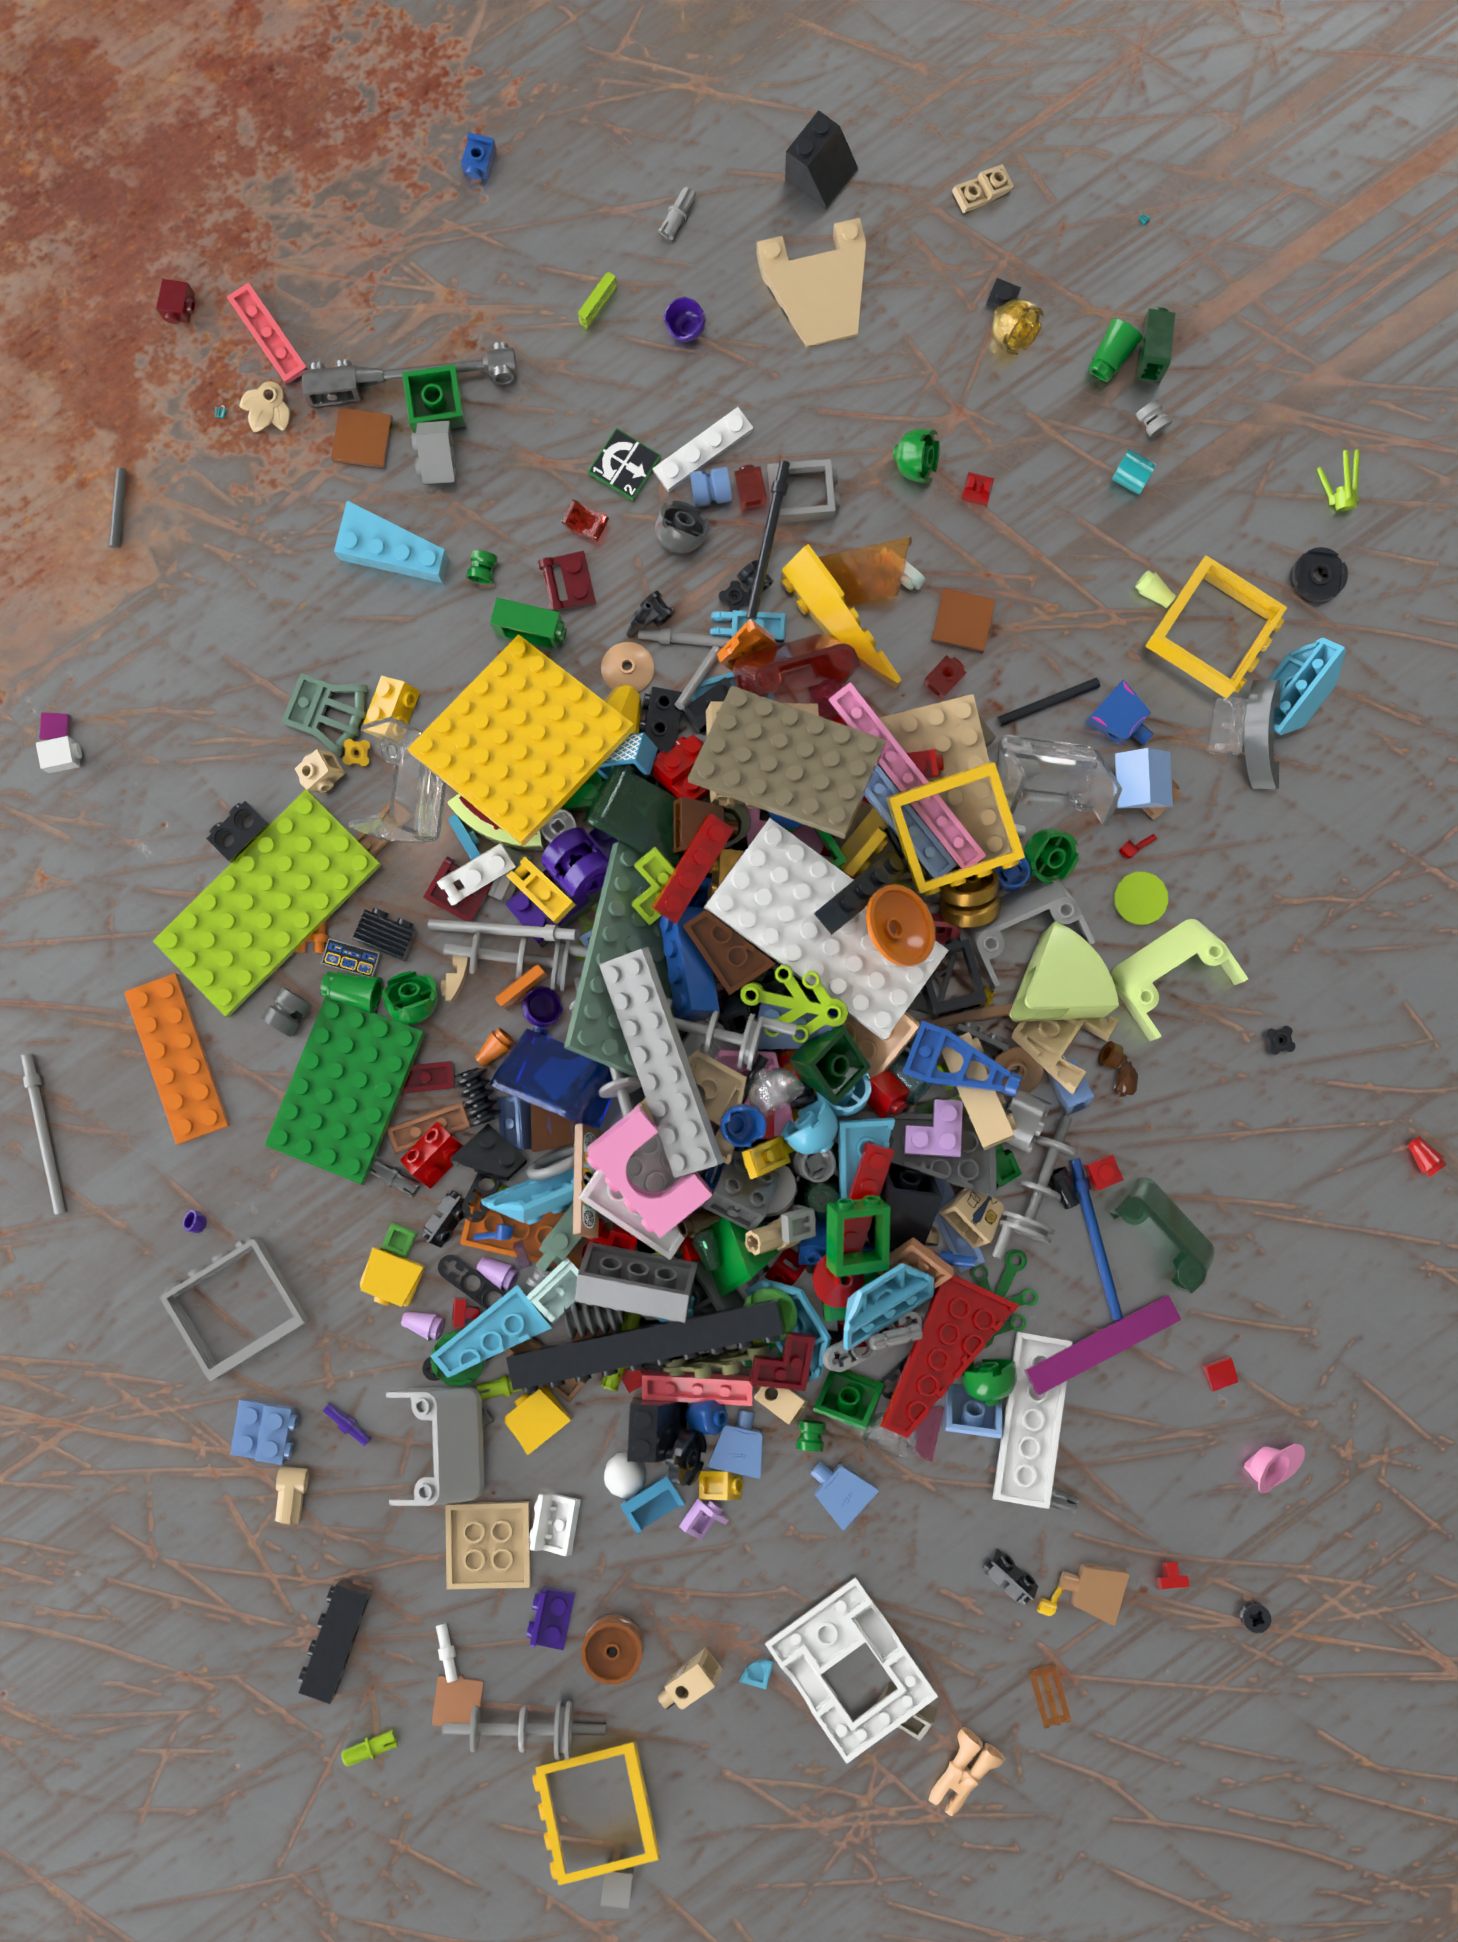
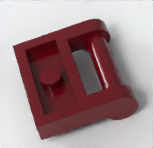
[538,550,596,612]
[423,856,493,922]

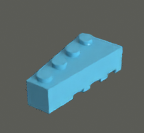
[334,501,449,583]

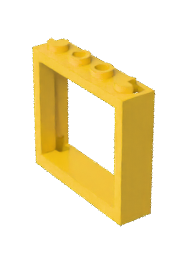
[1145,555,1287,699]
[885,762,1025,896]
[533,1742,661,1885]

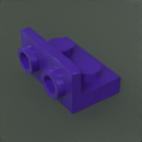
[526,1586,576,1650]

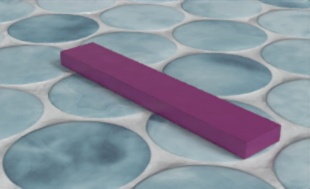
[1024,1295,1182,1395]

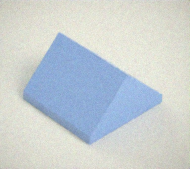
[1115,748,1173,808]
[942,1384,1002,1438]

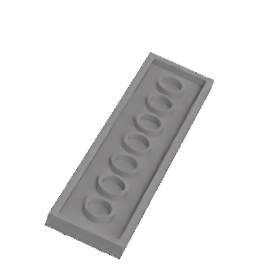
[599,947,724,1178]

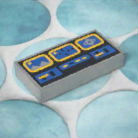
[321,938,381,977]

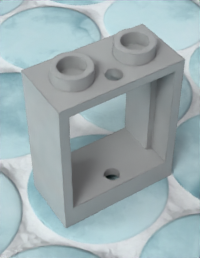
[767,459,840,523]

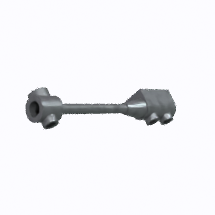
[302,342,517,407]

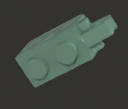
[535,1203,583,1272]

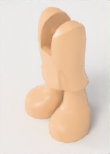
[928,1727,1006,1816]

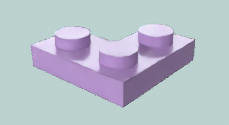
[904,1099,963,1157]

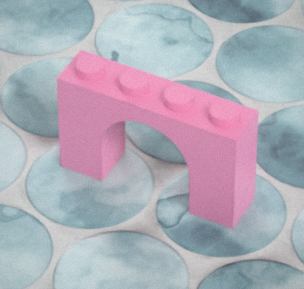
[586,1105,713,1238]

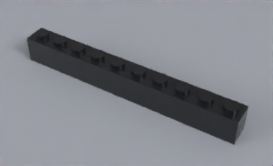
[506,1298,787,1393]

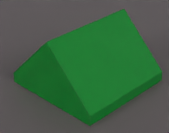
[813,1370,884,1430]

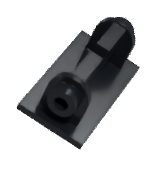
[421,1190,465,1248]
[982,1549,1038,1605]

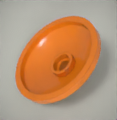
[866,884,935,967]

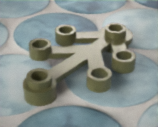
[663,1343,770,1379]

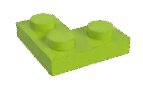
[631,846,675,925]

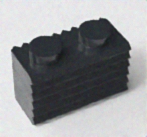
[352,908,418,962]

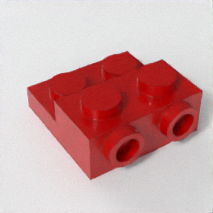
[653,734,710,801]

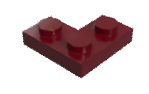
[749,1331,816,1391]

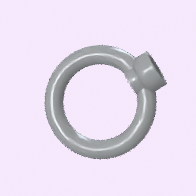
[527,1144,574,1180]

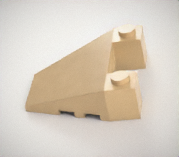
[757,218,866,348]

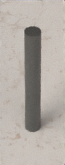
[109,468,127,548]

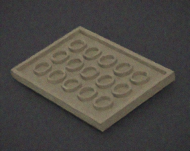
[688,685,886,839]

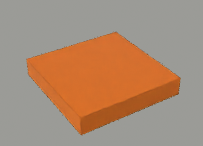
[495,965,549,1010]

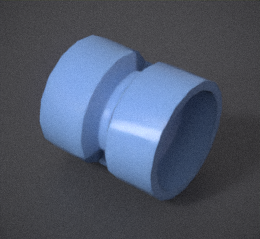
[690,467,732,507]

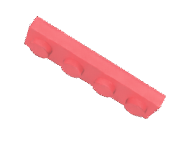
[227,282,308,385]
[642,1370,753,1406]

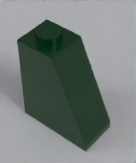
[1134,307,1175,383]

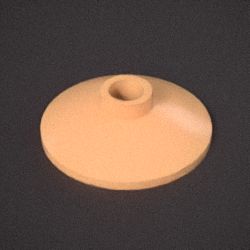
[601,642,654,693]
[993,1047,1043,1097]

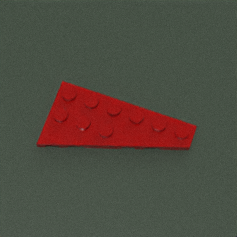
[880,1274,1020,1438]

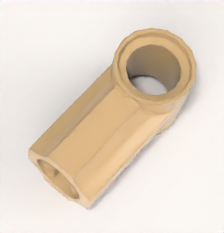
[745,1218,801,1255]
[275,1466,309,1524]

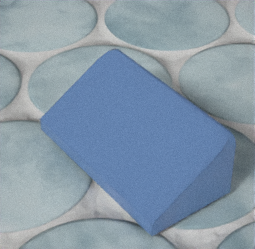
[497,1095,532,1150]

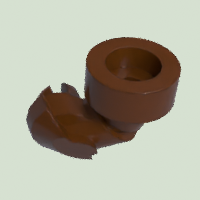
[1098,1041,1138,1097]

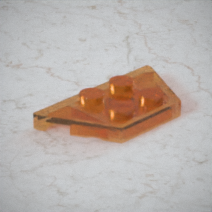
[818,537,912,606]

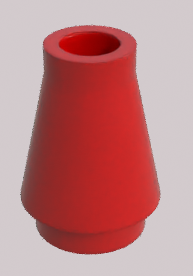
[1406,1136,1447,1177]

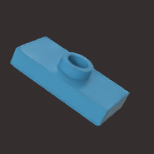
[448,814,481,860]

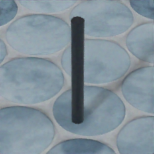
[997,677,1100,727]

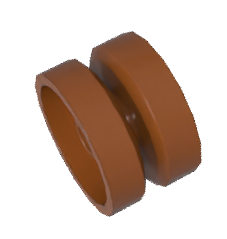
[581,1614,644,1685]

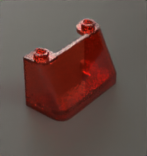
[732,634,861,696]

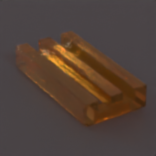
[1028,1664,1072,1729]

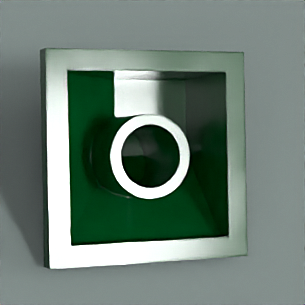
[789,1026,871,1105]

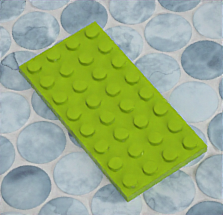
[153,789,381,1017]

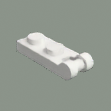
[437,843,516,905]

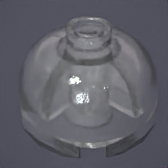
[748,1067,805,1118]
[861,1412,918,1458]

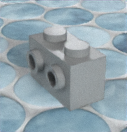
[412,421,456,484]

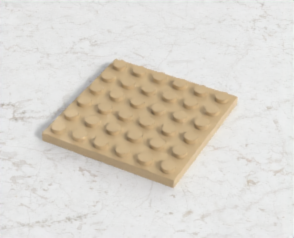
[839,694,1011,881]

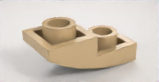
[952,164,1014,214]
[441,955,470,1002]

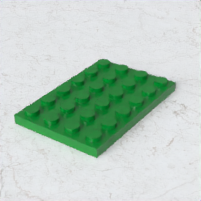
[264,998,426,1185]

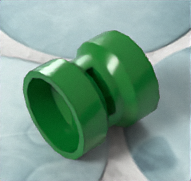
[466,550,498,584]
[796,1420,826,1452]

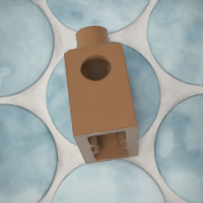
[1059,1563,1130,1626]

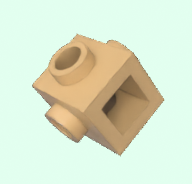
[295,749,345,793]

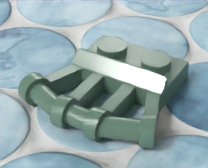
[281,673,367,757]

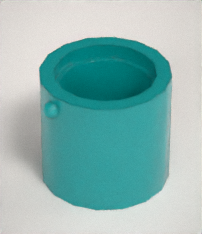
[1111,449,1157,495]

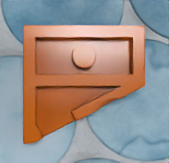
[717,619,777,670]

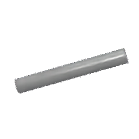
[675,646,721,710]

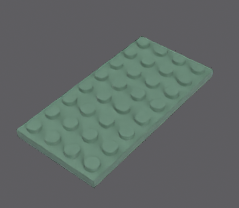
[564,842,702,1078]

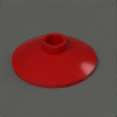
[813,1252,864,1308]

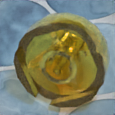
[992,299,1044,355]

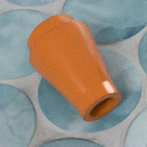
[475,1028,515,1068]

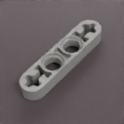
[822,1311,922,1372]

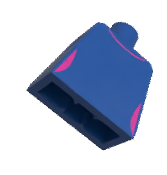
[1086,679,1154,746]

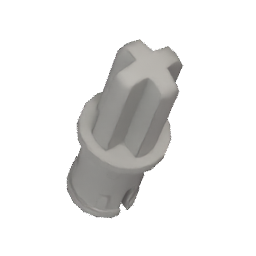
[659,186,696,240]

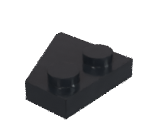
[450,1124,527,1181]

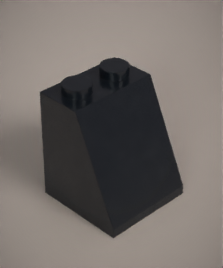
[785,110,858,210]
[867,1163,943,1248]
[627,1397,688,1463]

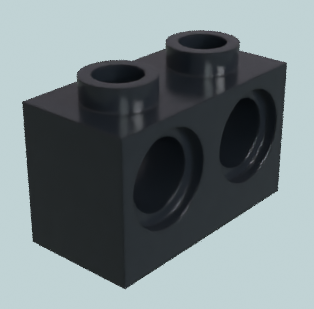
[206,801,270,863]

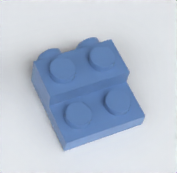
[230,1399,298,1465]

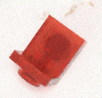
[561,499,609,542]

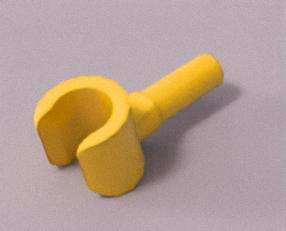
[1037,1586,1065,1616]

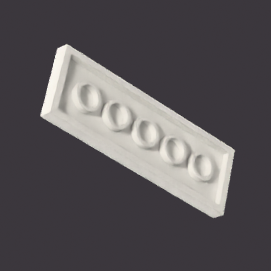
[993,1332,1072,1509]

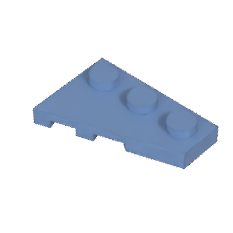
[756,1002,843,1050]

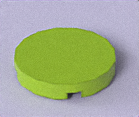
[1113,872,1168,926]

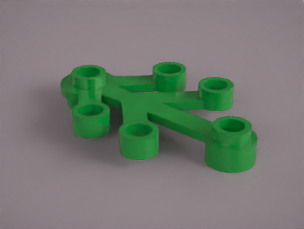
[971,1249,1038,1349]

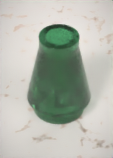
[691,1228,722,1271]

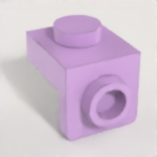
[679,1498,729,1540]

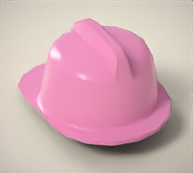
[1244,1444,1305,1494]

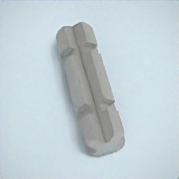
[868,1324,923,1350]

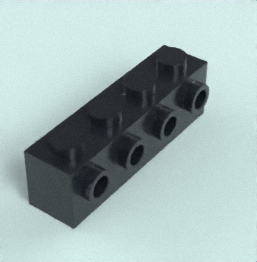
[629,686,682,801]
[297,1580,372,1704]

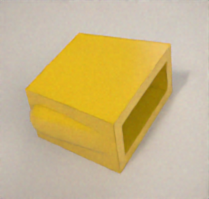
[359,1246,427,1307]
[504,1386,573,1455]

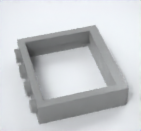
[159,1236,309,1382]

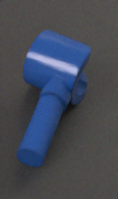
[474,1224,513,1241]

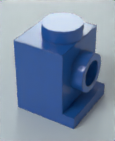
[461,132,497,179]

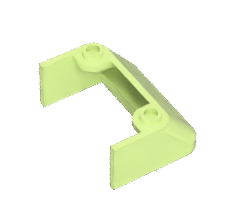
[1110,919,1248,1041]

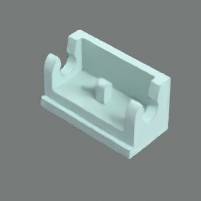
[526,1258,579,1324]

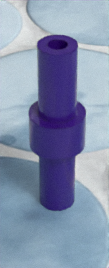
[323,1403,371,1447]

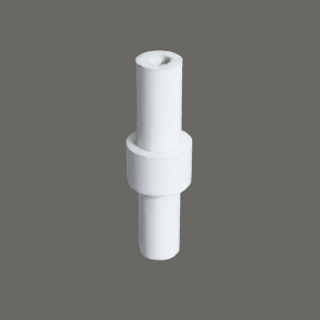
[436,1623,458,1682]

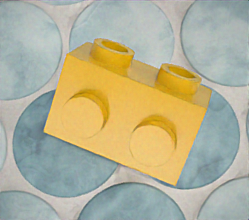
[362,676,420,740]

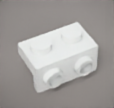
[530,1493,581,1556]

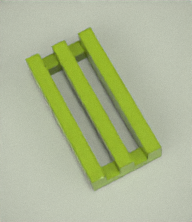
[578,271,617,329]

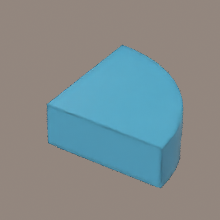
[739,1659,773,1689]

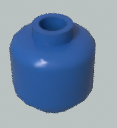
[686,1400,728,1435]

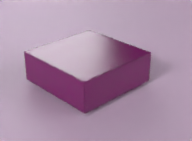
[39,712,71,741]

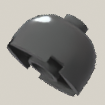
[655,501,710,553]

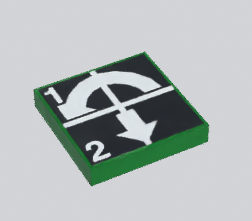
[588,428,661,501]

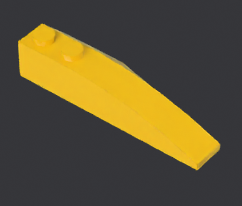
[780,544,902,689]

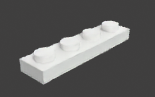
[652,407,754,492]

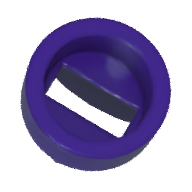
[183,1210,207,1233]

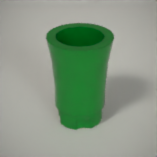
[1088,318,1143,382]
[320,971,383,1014]

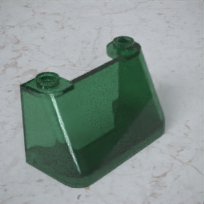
[582,764,685,868]
[1104,1178,1215,1294]

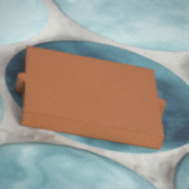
[432,1675,484,1727]

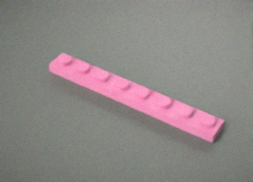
[828,682,986,869]

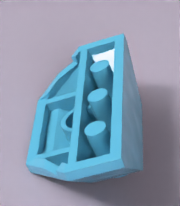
[1268,637,1346,735]
[481,1168,574,1224]
[844,1263,934,1351]
[744,1279,831,1383]

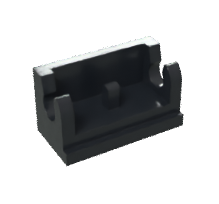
[681,677,733,734]

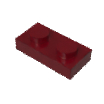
[401,1061,455,1094]

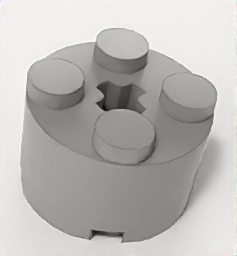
[1004,1090,1051,1154]

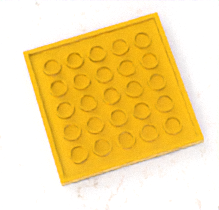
[407,634,636,847]

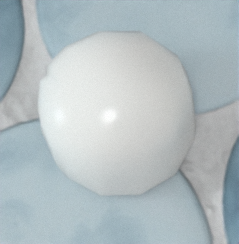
[604,1452,646,1498]

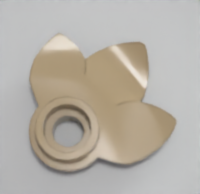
[240,381,290,432]

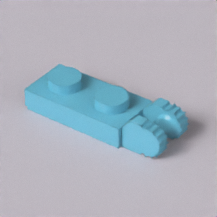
[710,610,786,642]

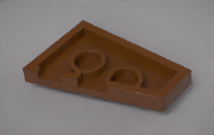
[683,910,776,995]

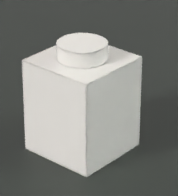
[36,736,82,773]

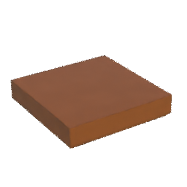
[331,407,393,469]
[931,588,996,653]

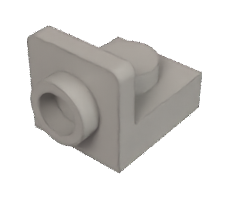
[781,1204,816,1243]

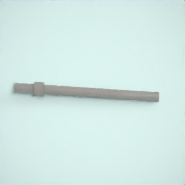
[638,628,799,655]
[428,919,579,942]
[21,1053,66,1215]

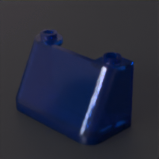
[489,1025,613,1129]

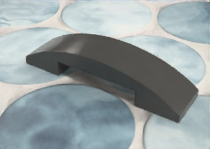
[1244,680,1280,789]

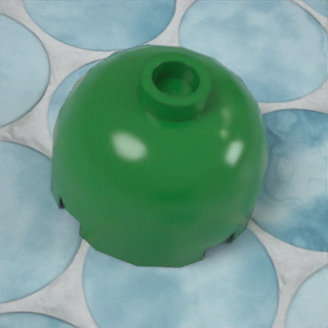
[893,428,940,484]
[1024,828,1079,884]
[382,971,438,1024]
[961,1358,1017,1406]

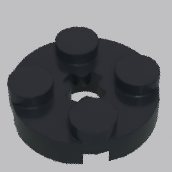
[1292,547,1348,602]
[664,1428,707,1487]

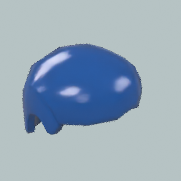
[720,1104,767,1147]

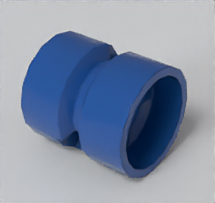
[993,858,1030,892]

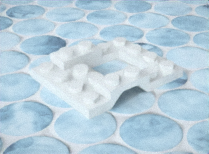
[765,1577,938,1764]

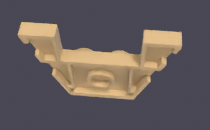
[1011,1016,1120,1094]
[635,1050,747,1165]

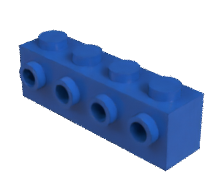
[659,906,720,1021]

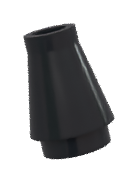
[1048,1166,1080,1209]

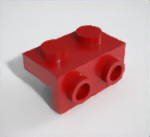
[400,1122,464,1189]

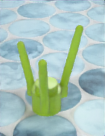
[1317,449,1360,511]

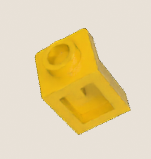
[699,1471,743,1500]

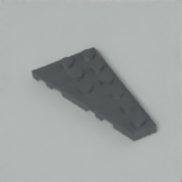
[832,1113,997,1199]

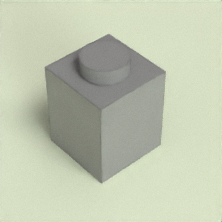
[601,1860,634,1909]

